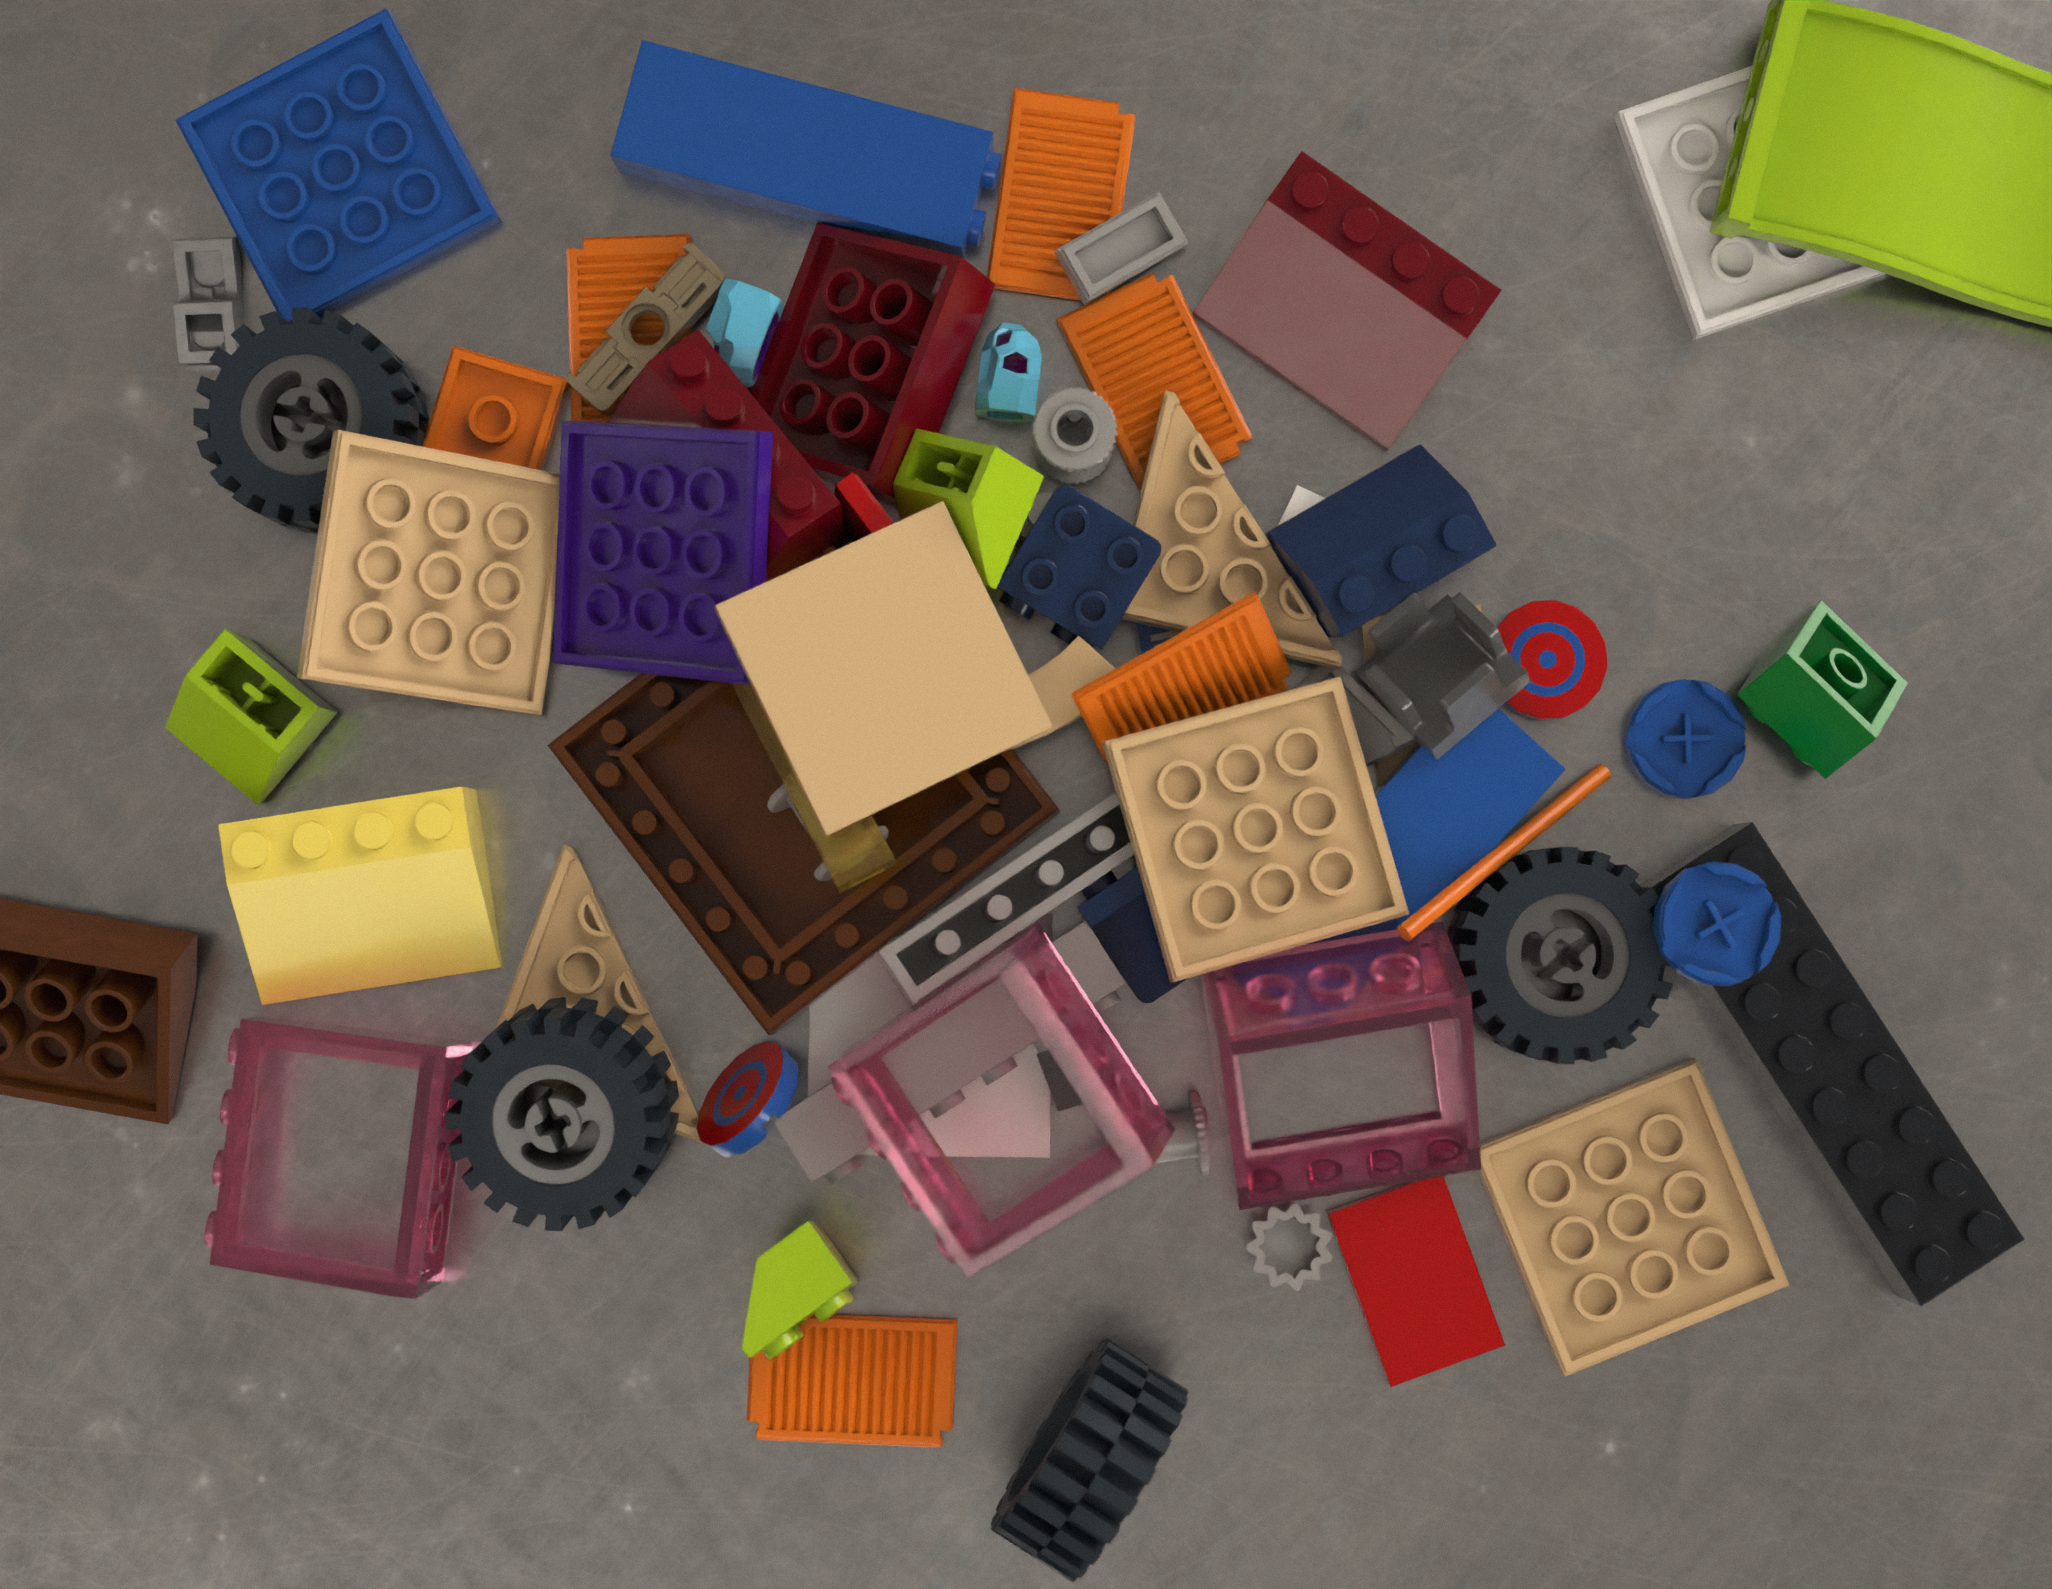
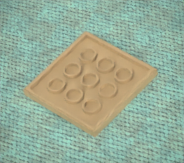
[297,430,560,715]
[714,501,1053,837]
[1102,676,1409,982]
[1469,1058,1789,1377]

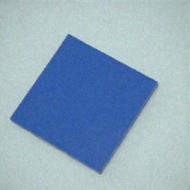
[175,8,502,321]

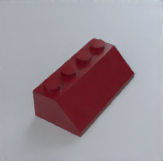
[607,330,846,582]

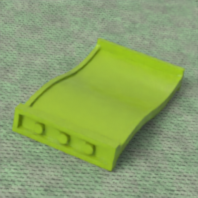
[1709,0,2052,328]

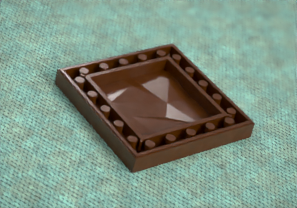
[547,534,1060,1035]

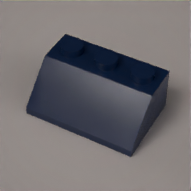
[1265,444,1497,638]

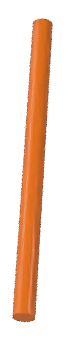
[1397,764,1611,942]

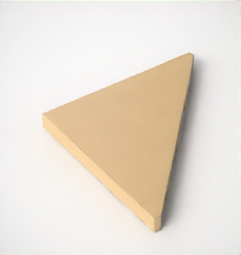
[1121,390,1342,670]
[496,844,702,1143]

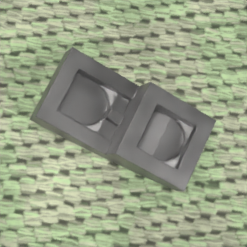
[172,237,243,364]

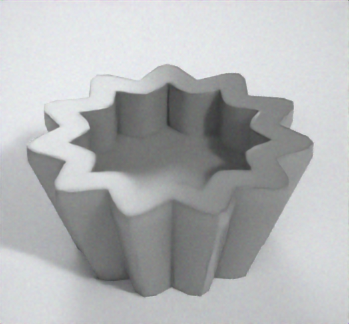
[1245,1202,1333,1291]

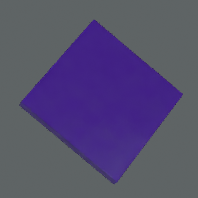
[553,421,773,685]

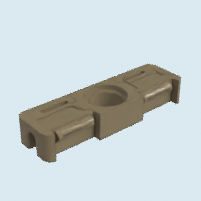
[567,243,727,416]

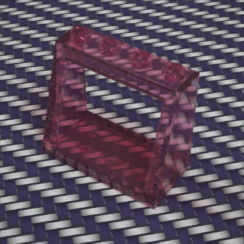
[1201,922,1481,1210]
[827,923,1175,1278]
[204,1016,473,1299]

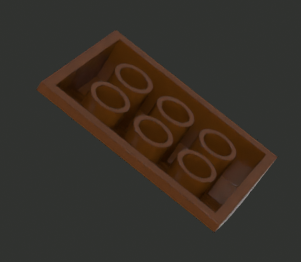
[0,898,197,1124]

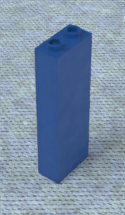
[610,40,1002,259]
[1226,709,1566,1042]

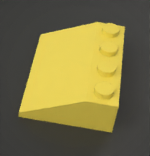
[218,786,503,1005]

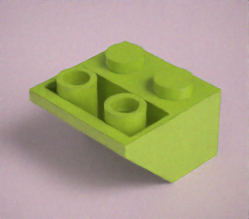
[892,428,1044,590]
[165,629,338,805]
[741,1221,859,1360]

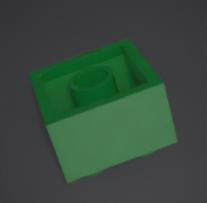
[1737,600,1908,779]

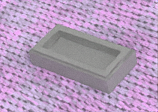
[1054,191,1189,305]

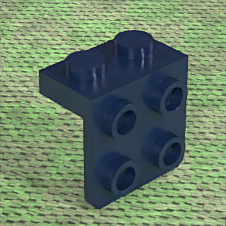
[997,485,1162,650]
[1076,855,1188,1003]

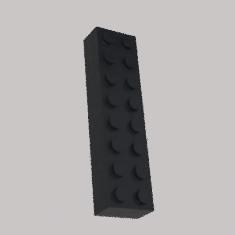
[1640,822,2025,1307]

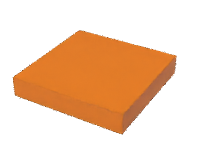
[422,345,570,471]

